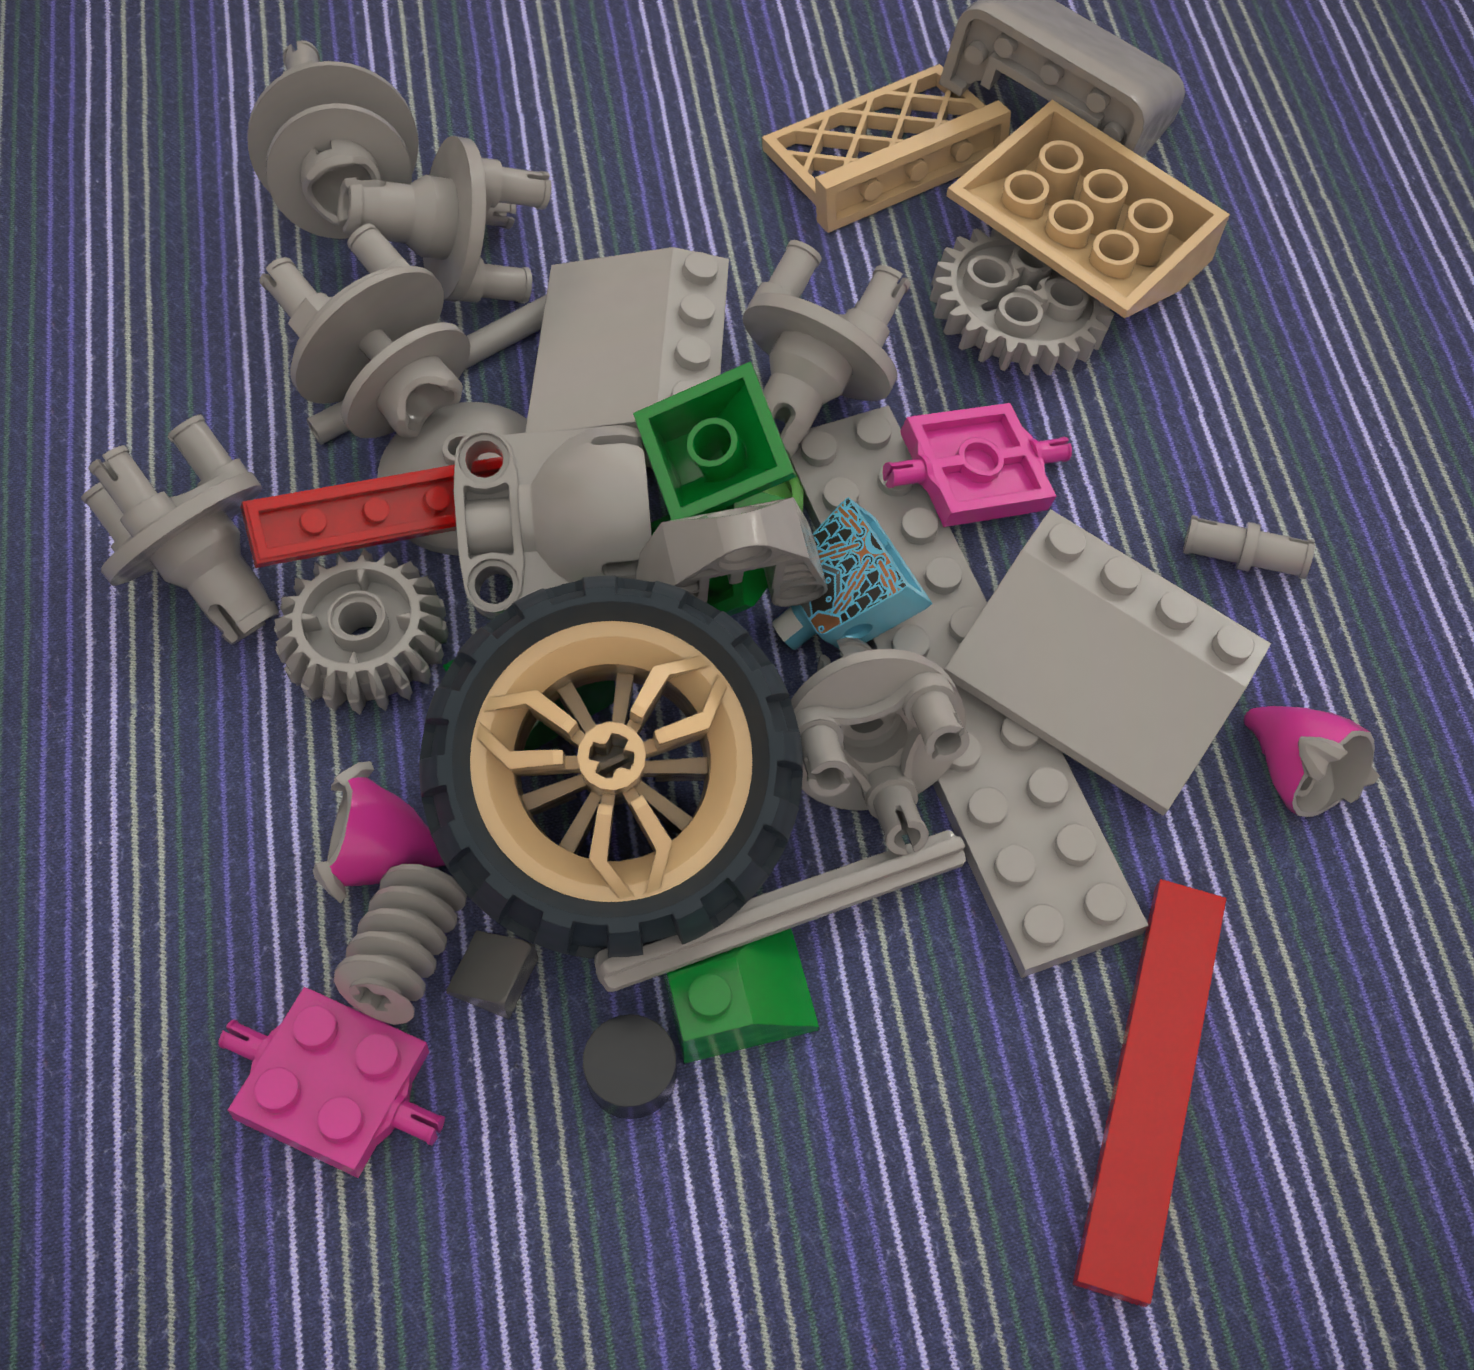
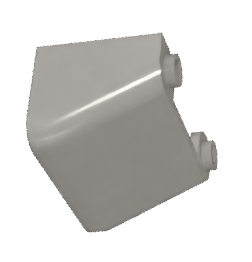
[939,0,1185,158]

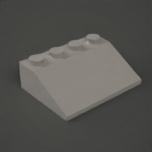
[525,247,729,468]
[944,509,1271,816]

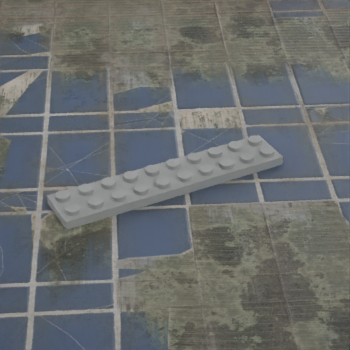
[790,405,1149,978]

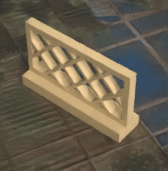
[762,64,1011,233]

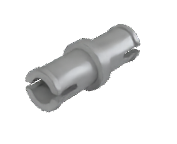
[1183,515,1315,579]

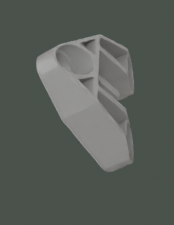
[636,497,828,607]

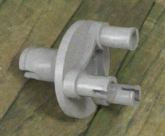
[337,136,551,304]
[743,240,911,459]
[81,414,279,645]
[791,637,970,855]

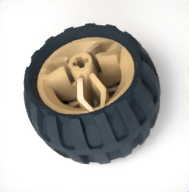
[419,575,803,959]

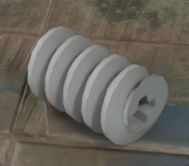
[334,864,467,1025]

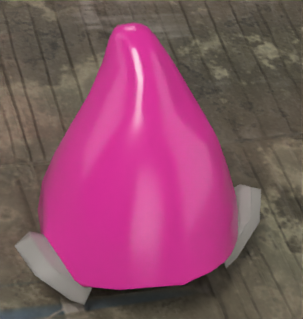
[1244,706,1380,817]
[312,761,445,903]

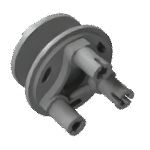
[247,40,419,239]
[259,223,471,438]

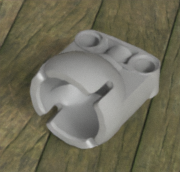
[454,425,652,620]

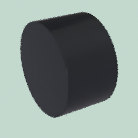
[583,1014,677,1119]

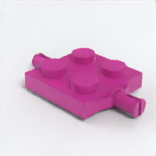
[882,403,1072,527]
[218,987,445,1178]

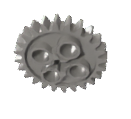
[930,228,1114,375]

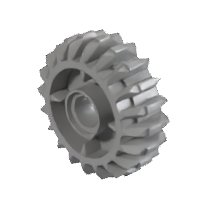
[274,548,449,715]

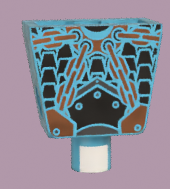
[772,497,933,650]

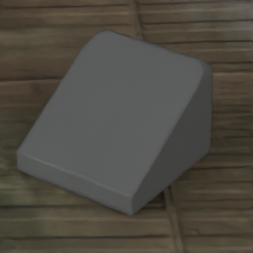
[446,930,539,1020]

